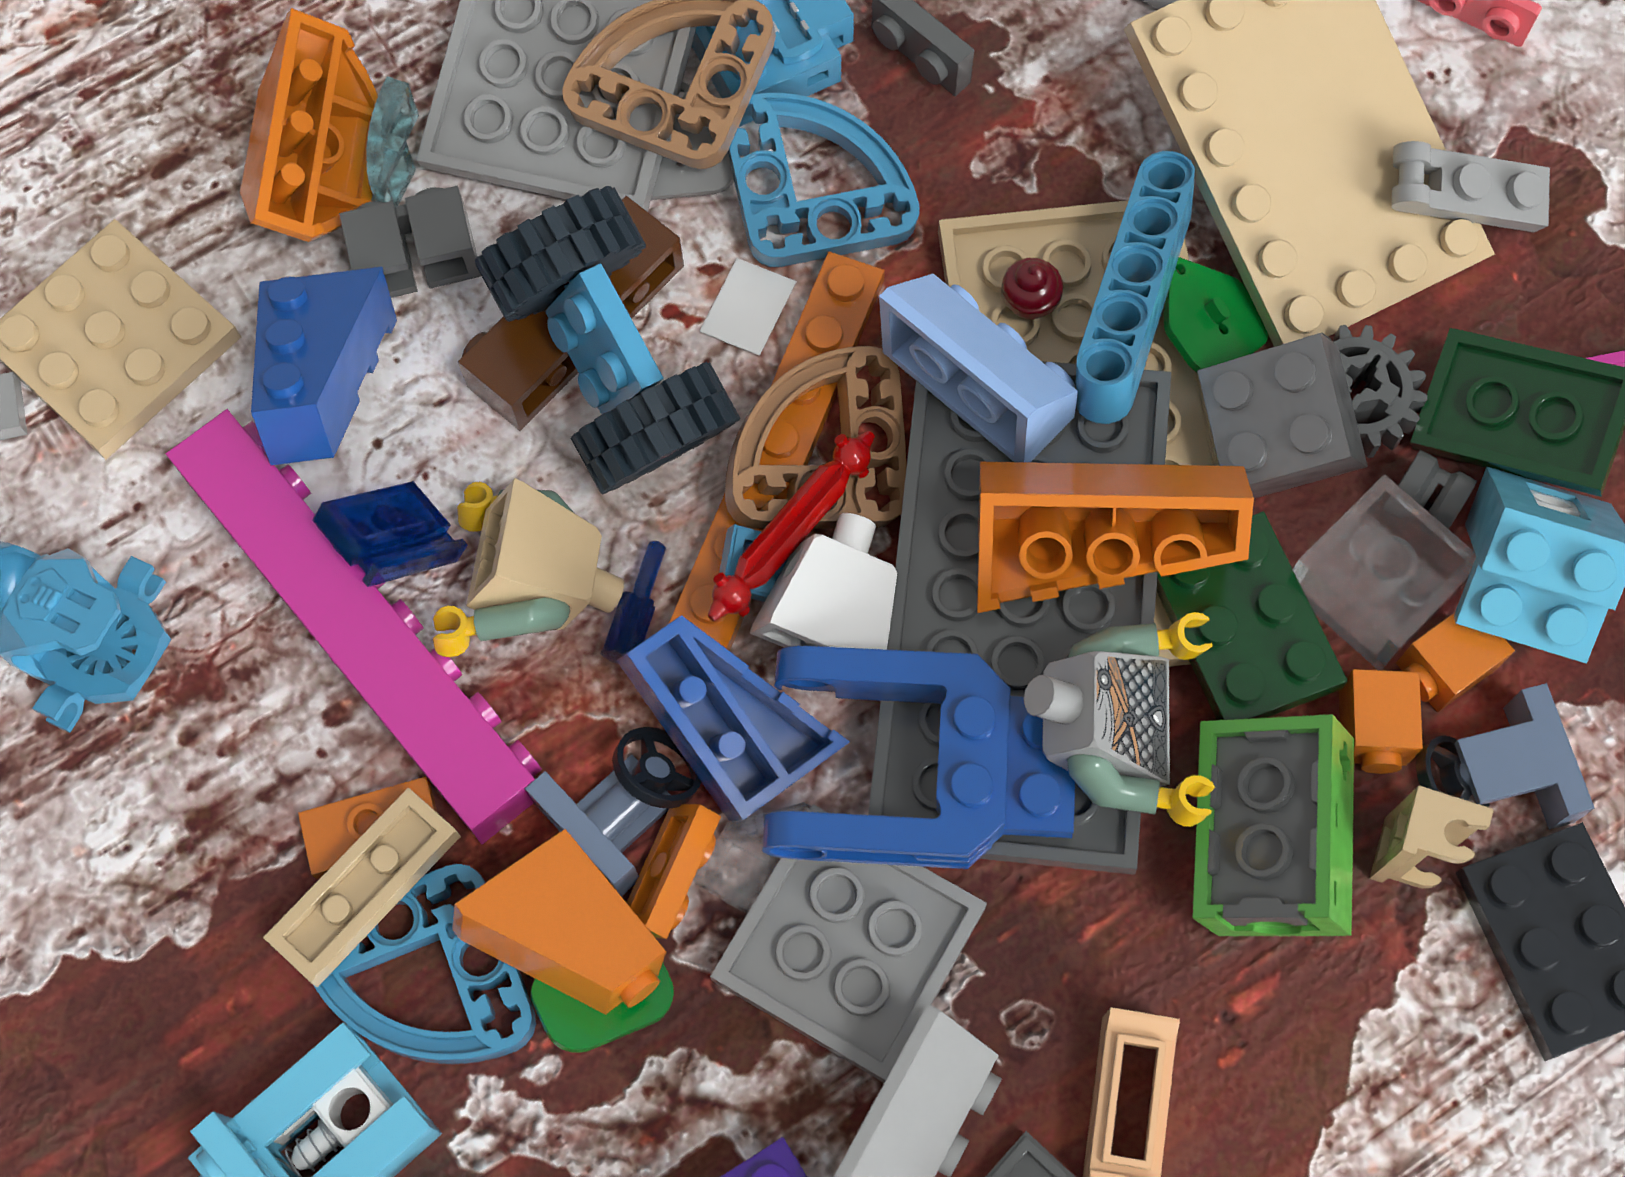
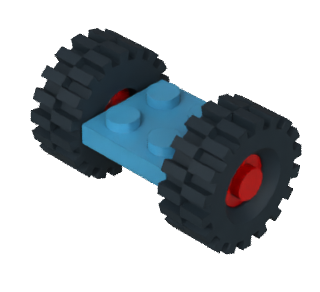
[475,186,741,494]

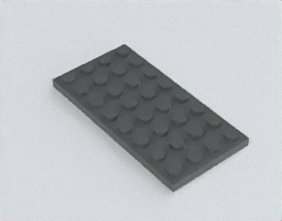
[868,361,1171,875]

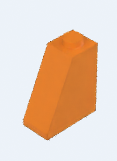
[452,829,666,1015]

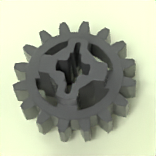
[1321,325,1428,458]

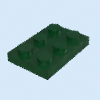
[1411,328,1625,497]
[1156,511,1348,720]

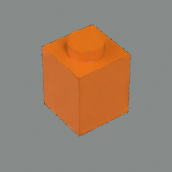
[1396,613,1515,713]
[1339,669,1423,774]

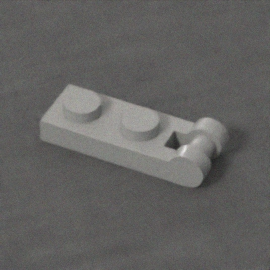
[1392,141,1550,232]

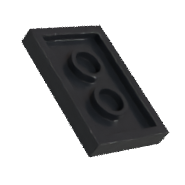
[1456,822,1625,1062]

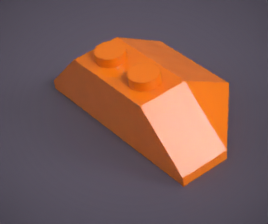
[240,8,385,242]

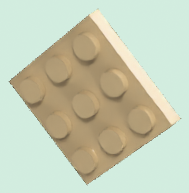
[0,219,241,460]

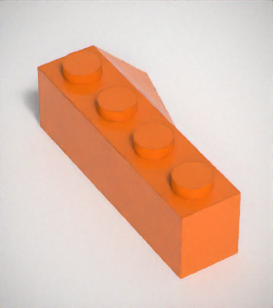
[977,462,1254,613]

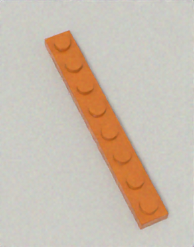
[669,251,885,651]

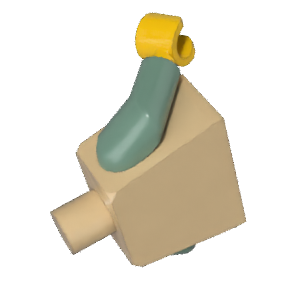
[433,478,624,657]

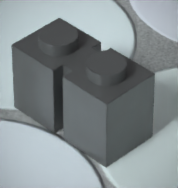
[339,185,481,298]

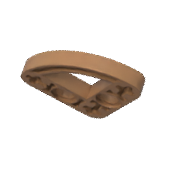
[562,0,776,169]
[725,346,907,529]

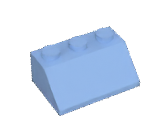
[879,274,1078,462]

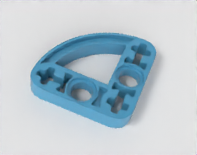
[728,93,920,267]
[314,864,536,1064]

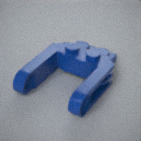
[762,646,1075,869]

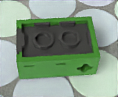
[1193,714,1354,936]

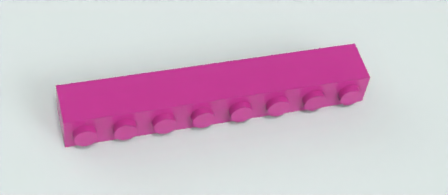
[165,409,542,844]

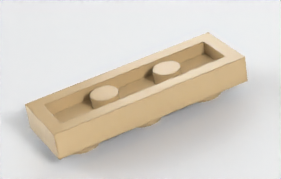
[263,787,461,987]

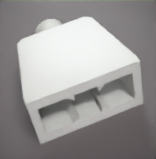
[750,513,897,650]

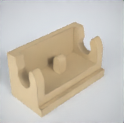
[1369,786,1494,888]

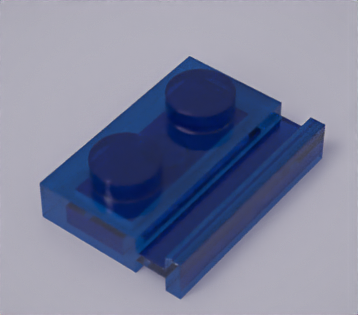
[312,481,468,587]

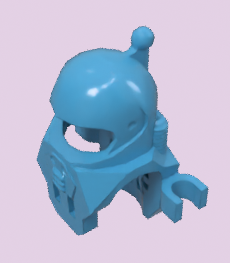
[0,541,172,733]

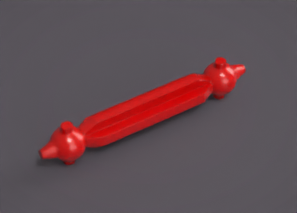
[707,431,875,622]

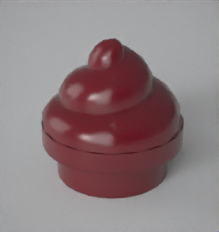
[1001,258,1063,319]

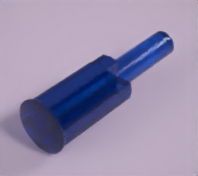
[600,541,666,664]

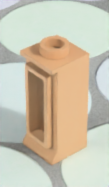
[1083,1008,1180,1177]

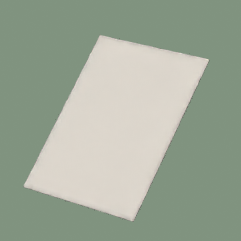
[699,258,797,356]

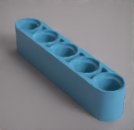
[1076,151,1195,424]

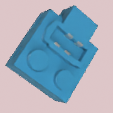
[691,0,854,127]

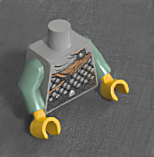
[1024,612,1215,826]

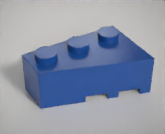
[251,266,397,466]
[616,615,850,821]

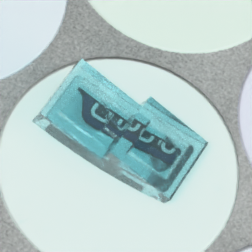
[366,76,419,207]

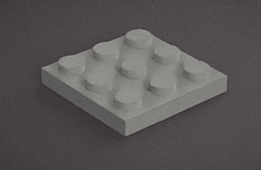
[710,805,987,1083]

